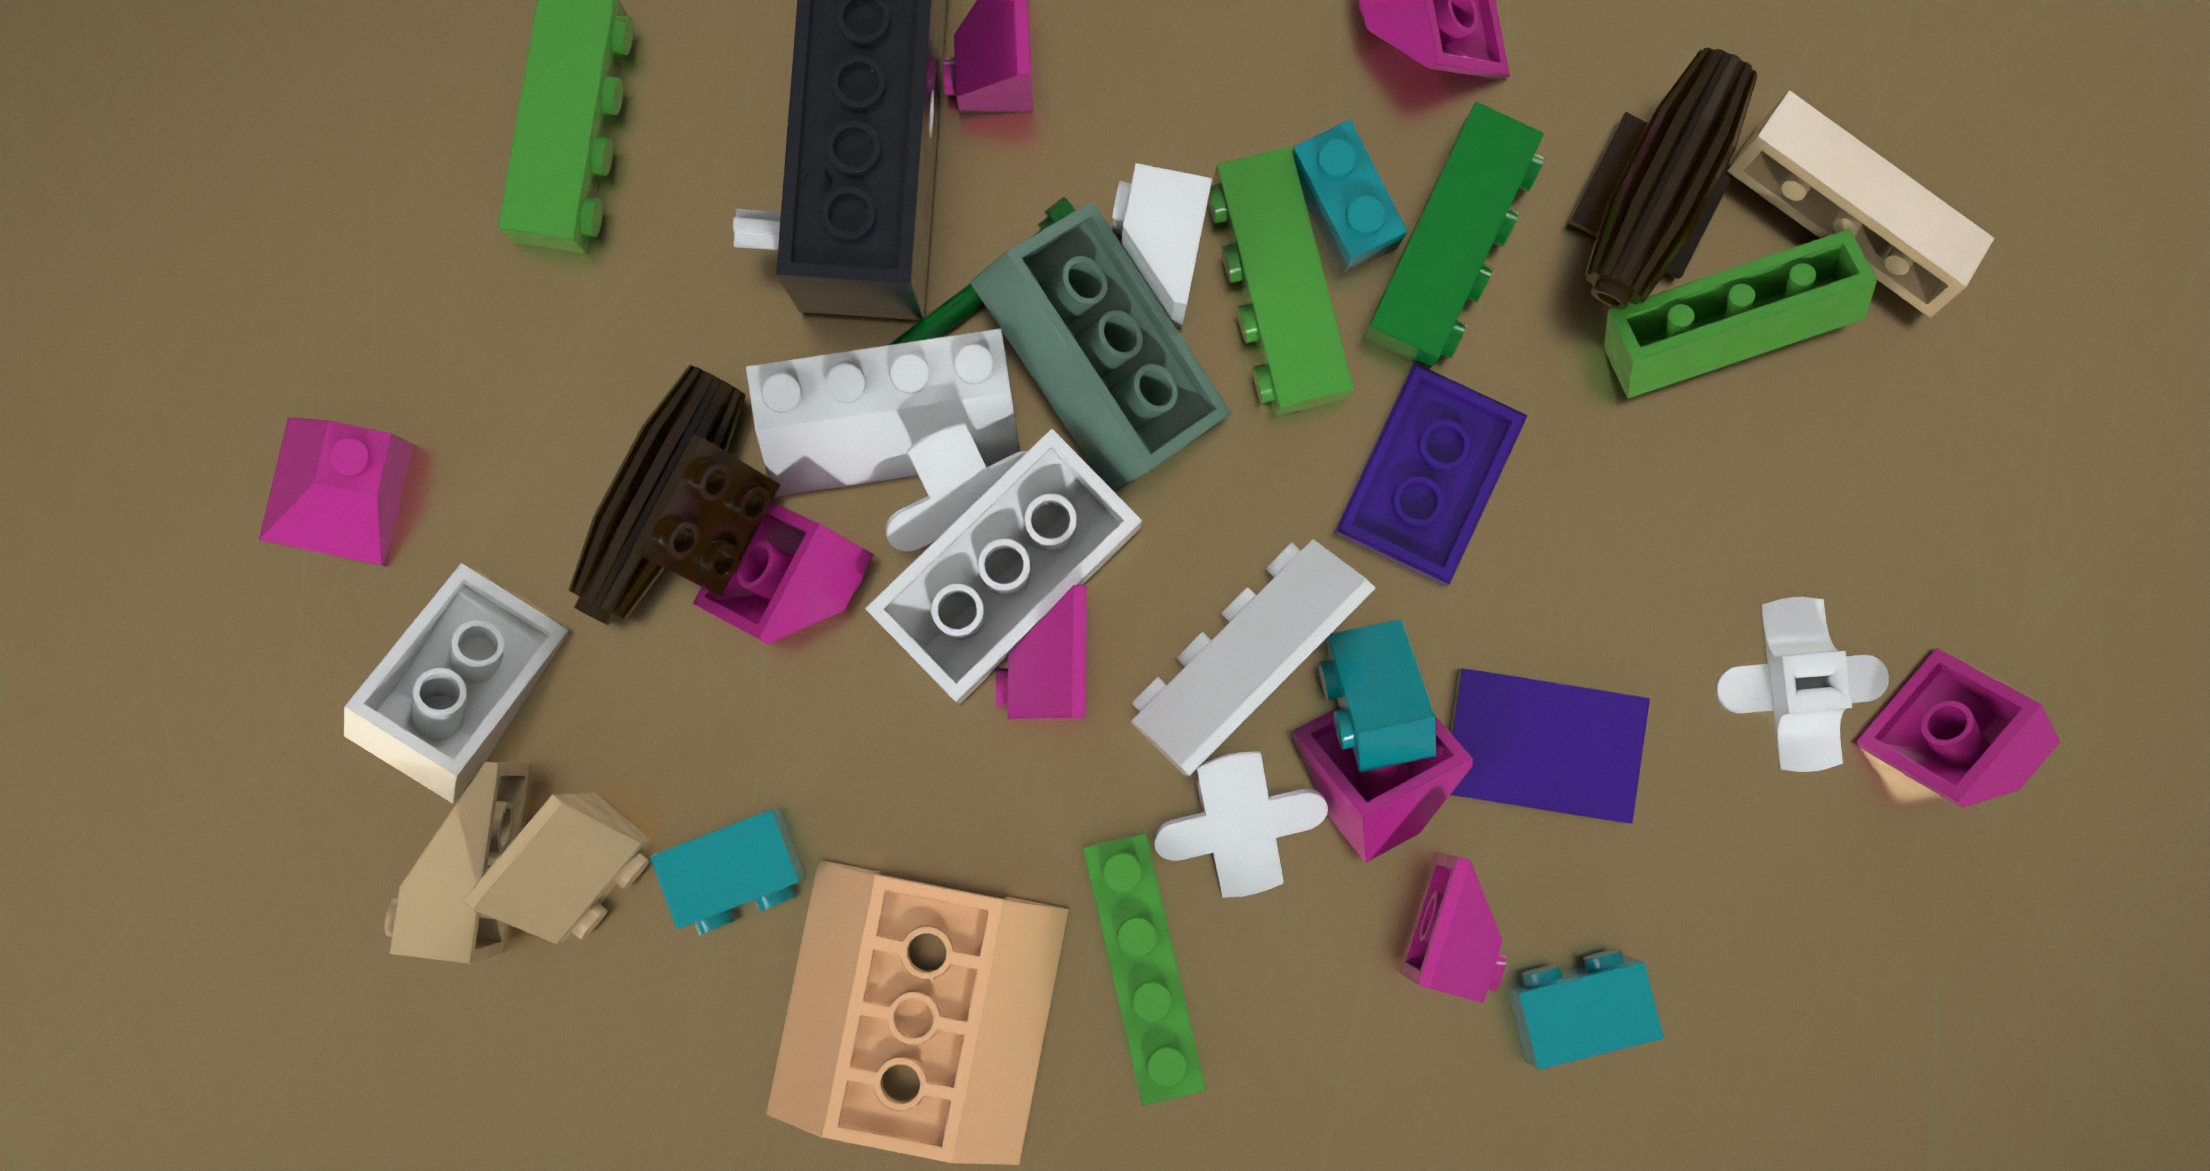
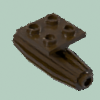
[1568,48,1757,309]
[568,365,781,625]

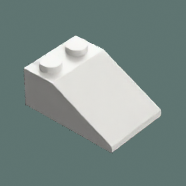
[344,563,569,803]

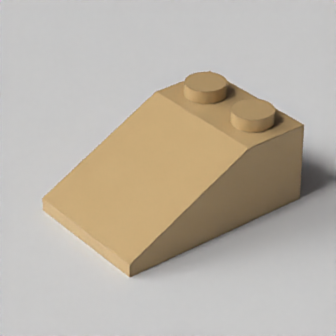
[384,761,530,964]
[462,793,653,944]

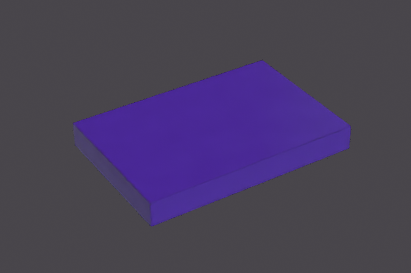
[1333,362,1528,586]
[1449,668,1650,824]

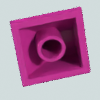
[943,0,1033,115]
[1358,0,1510,80]
[259,417,414,566]
[693,502,874,644]
[995,585,1087,721]
[1856,648,2060,808]
[1293,707,1473,863]
[1400,852,1506,1003]

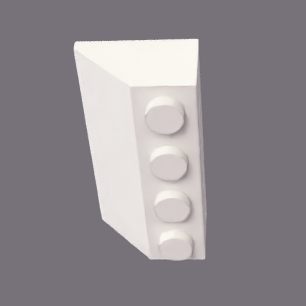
[746,329,1020,498]
[865,429,1142,704]
[1131,539,1376,776]

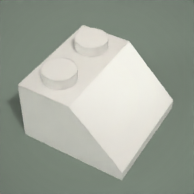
[1112,163,1212,329]

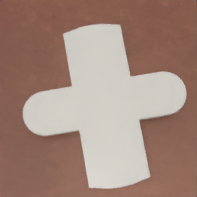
[885,422,1028,552]
[1716,597,1889,772]
[1153,751,1328,898]

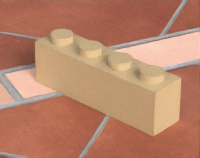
[1727,90,1995,319]

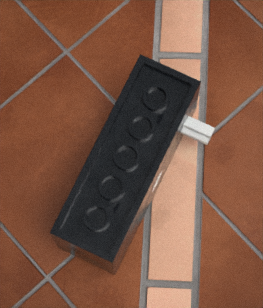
[733,0,947,320]

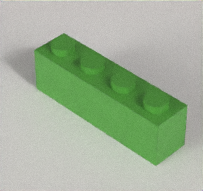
[498,0,633,254]
[1208,146,1354,417]
[1604,229,1877,399]
[1083,831,1206,1106]

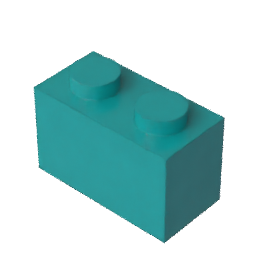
[1292,119,1408,275]
[1319,619,1436,772]
[650,808,806,935]
[1507,950,1664,1070]

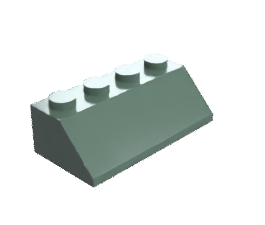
[970,201,1231,492]

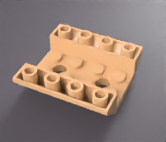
[766,860,1069,1165]

